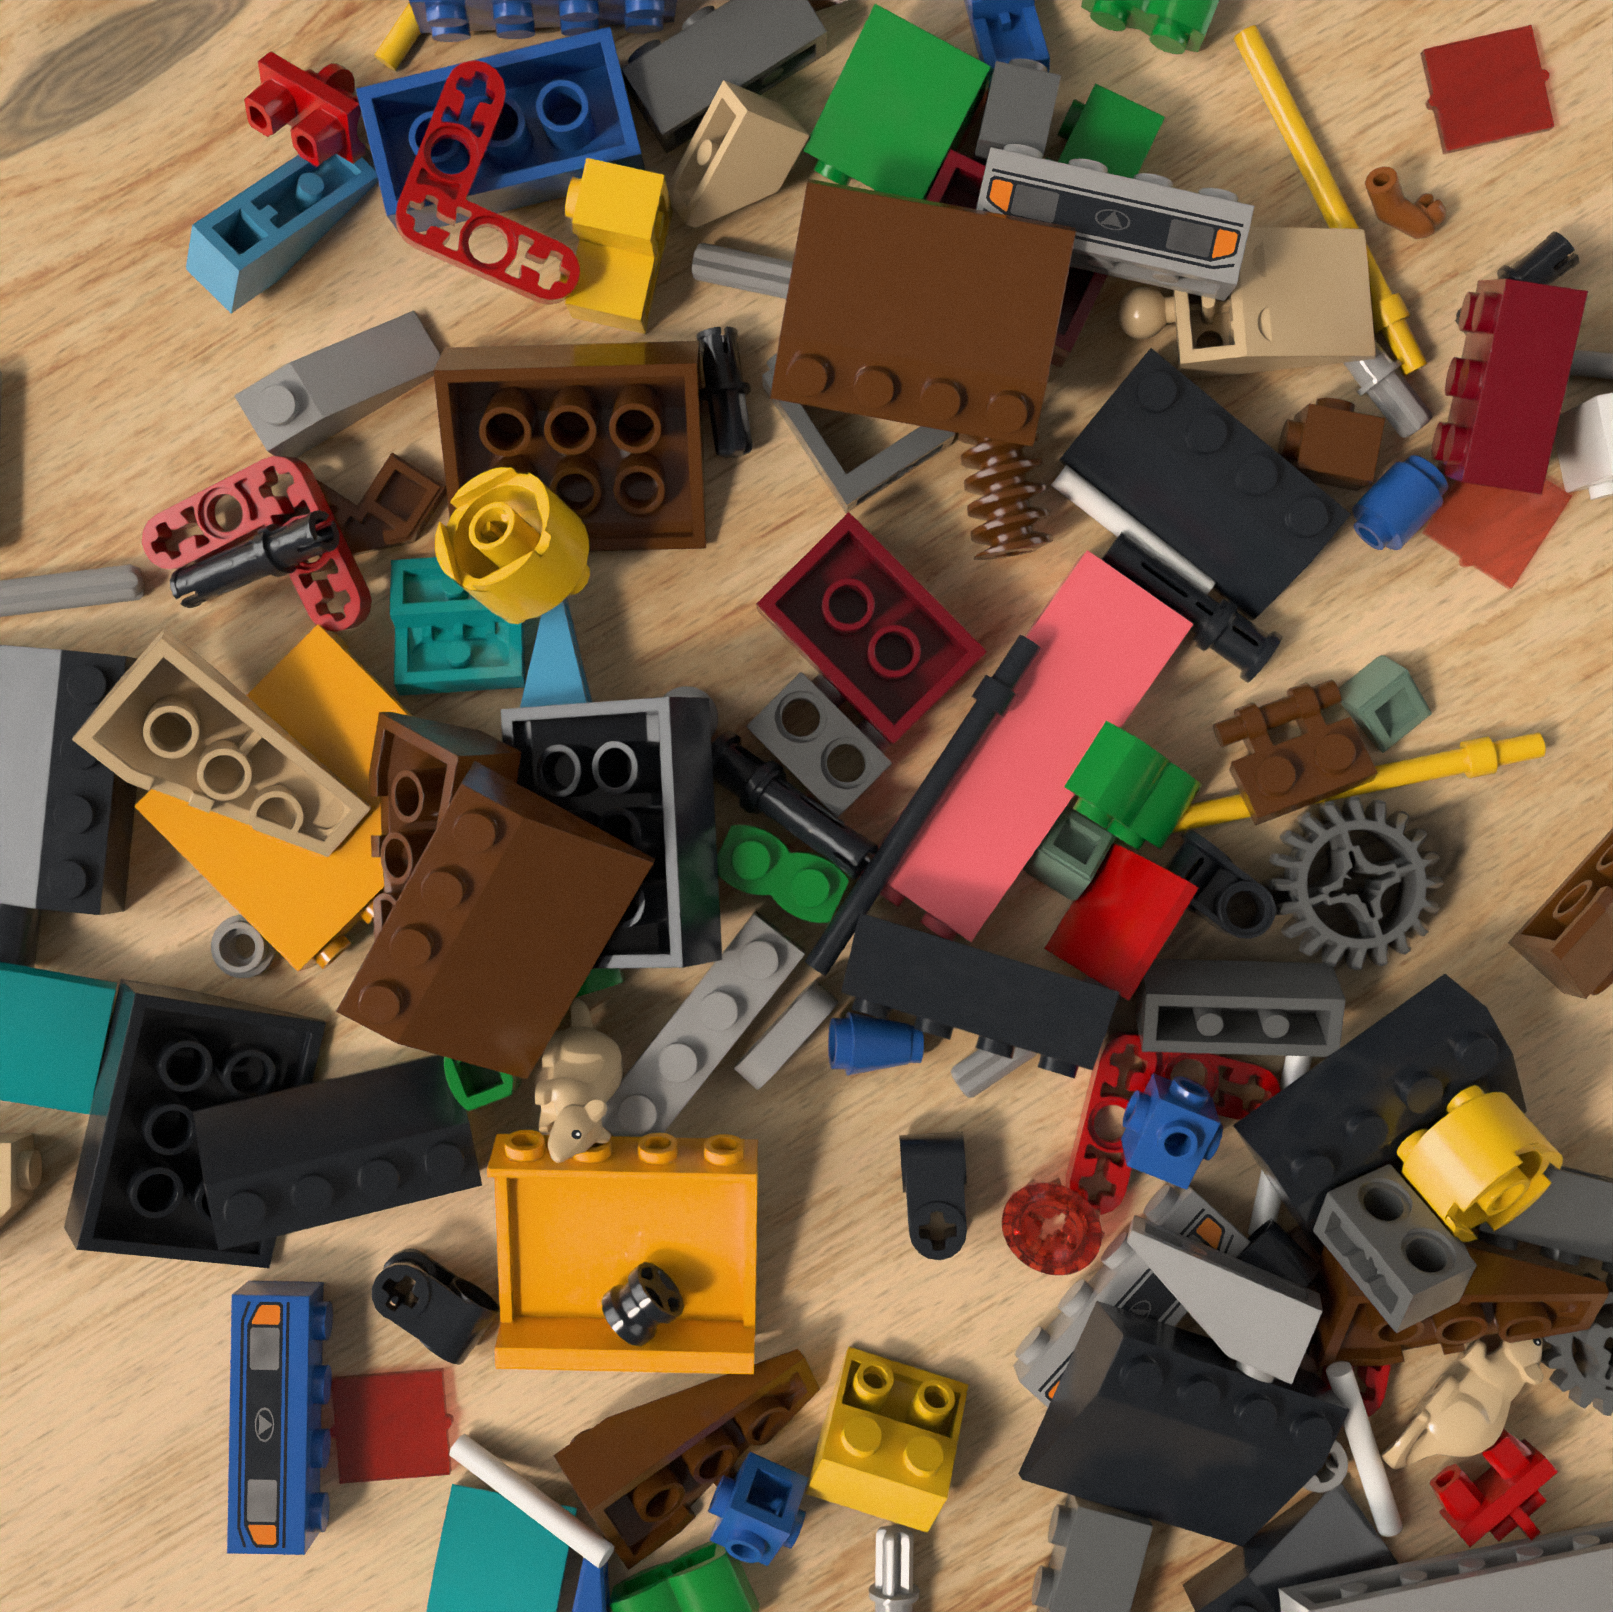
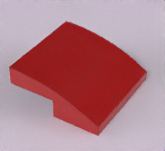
[1044,843,1198,1001]

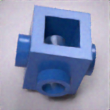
[1121,1073,1223,1190]
[708,1452,809,1566]

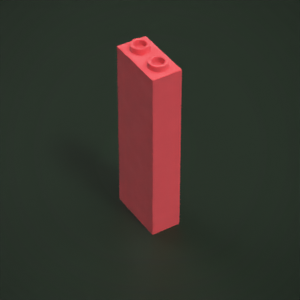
[872,550,1193,942]

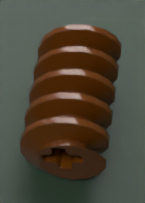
[957,432,1053,560]

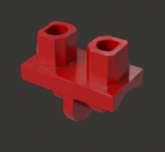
[244,51,366,167]
[1429,1428,1558,1547]

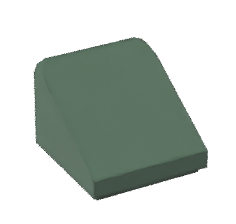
[1339,655,1432,753]
[1023,806,1116,901]

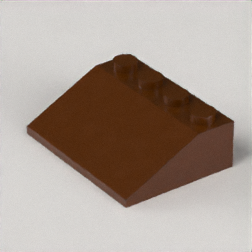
[770,179,1076,447]
[433,341,707,552]
[336,761,654,1079]

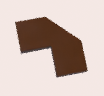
[283,452,447,557]

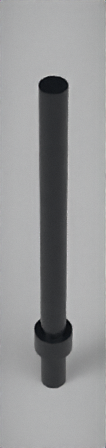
[805,635,1042,976]

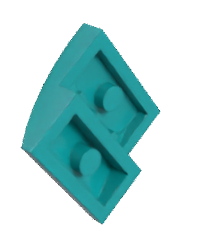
[390,557,526,696]
[0,962,118,1115]
[426,1484,578,1612]

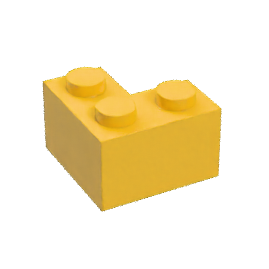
[559,158,673,334]

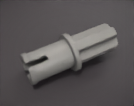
[1343,339,1432,438]
[869,1524,920,1612]

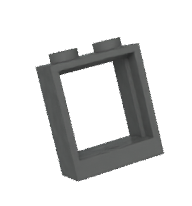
[762,353,955,513]

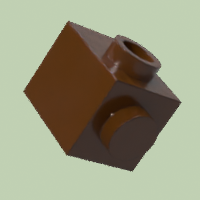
[1278,398,1386,491]

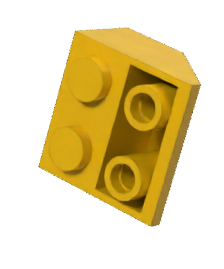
[805,1346,969,1533]

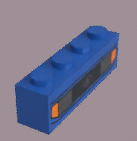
[227,1280,333,1555]

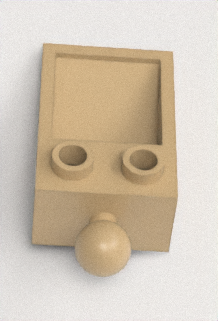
[1117,227,1376,380]

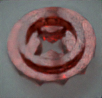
[1002,1177,1105,1275]

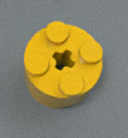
[435,467,590,624]
[1396,1085,1563,1242]

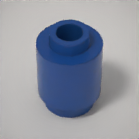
[1352,455,1448,550]

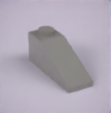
[234,311,441,458]
[1127,1215,1322,1384]

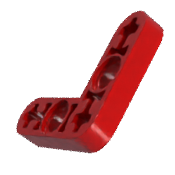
[396,60,580,305]
[142,456,372,632]
[1066,1031,1281,1215]

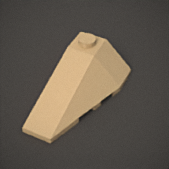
[72,628,371,857]

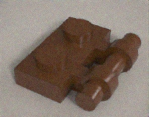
[1213,679,1378,826]

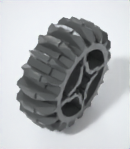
[1266,797,1444,970]

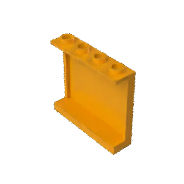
[134,624,412,972]
[487,1130,758,1374]

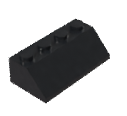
[1059,348,1351,621]
[841,913,1119,1079]
[193,1054,482,1251]

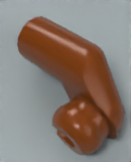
[1365,166,1446,239]

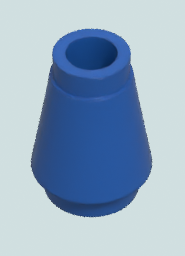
[828,1012,924,1076]

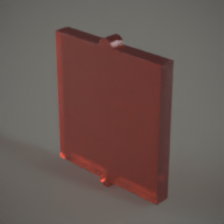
[1420,25,1555,155]
[1422,479,1572,590]
[329,1368,454,1484]

